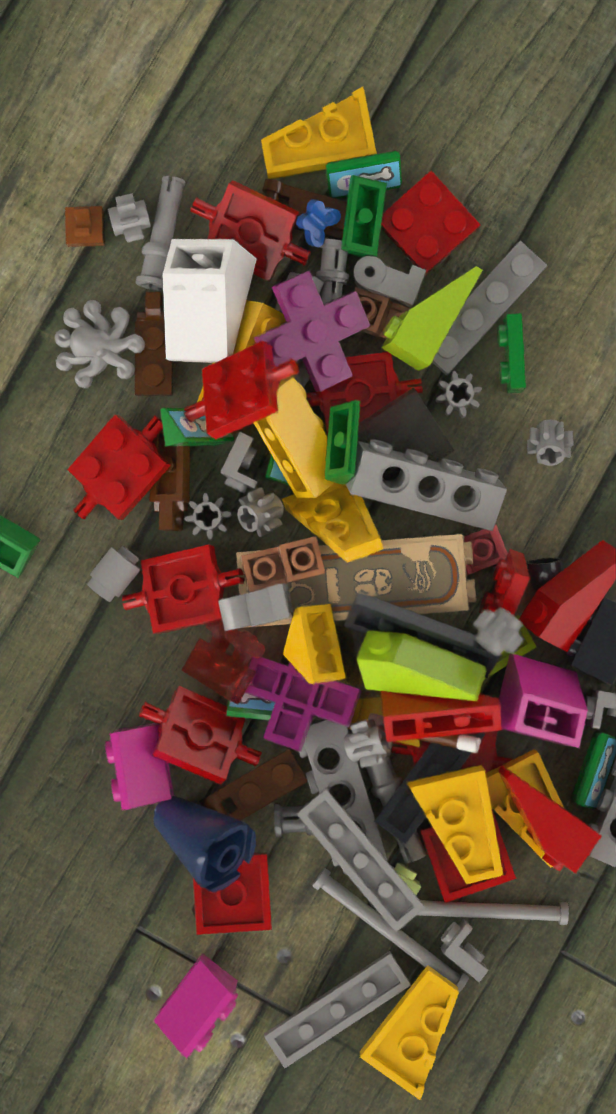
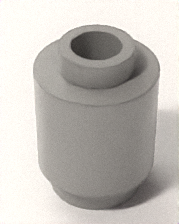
[87,546,141,602]

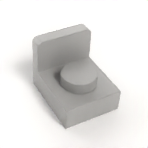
[221,432,258,493]
[585,689,616,729]
[440,919,489,982]

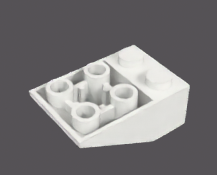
[163,239,257,363]

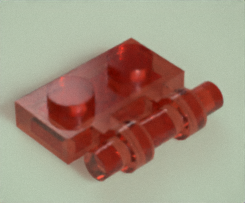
[182,620,265,704]

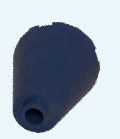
[153,796,256,892]

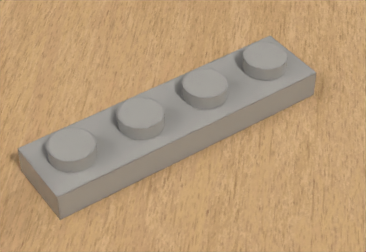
[432,241,548,376]
[297,788,425,932]
[264,951,411,1068]

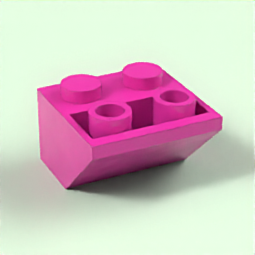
[499,654,588,748]
[105,723,174,810]
[154,953,238,1058]

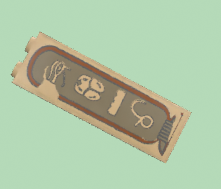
[236,534,476,628]

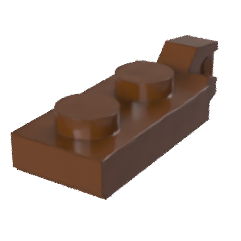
[135,292,173,396]
[150,430,190,531]

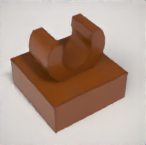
[65,206,105,247]

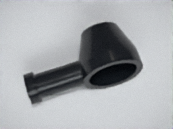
[493,558,564,592]

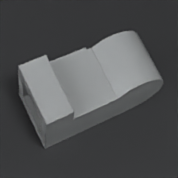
[353,256,426,308]
[218,583,294,631]

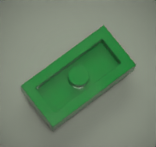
[497,313,526,393]

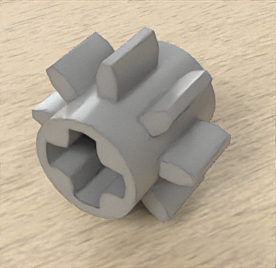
[108,193,151,242]
[435,371,482,418]
[527,420,574,466]
[237,487,283,537]
[185,493,232,540]
[474,607,524,656]
[344,719,391,768]

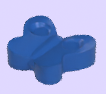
[296,199,341,247]

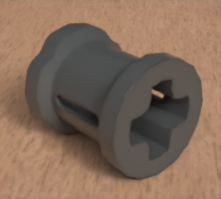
[274,801,313,837]

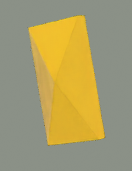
[283,604,346,684]

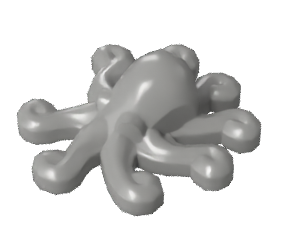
[55,300,145,388]

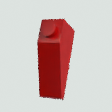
[518,540,616,652]
[381,691,502,742]
[498,765,602,874]

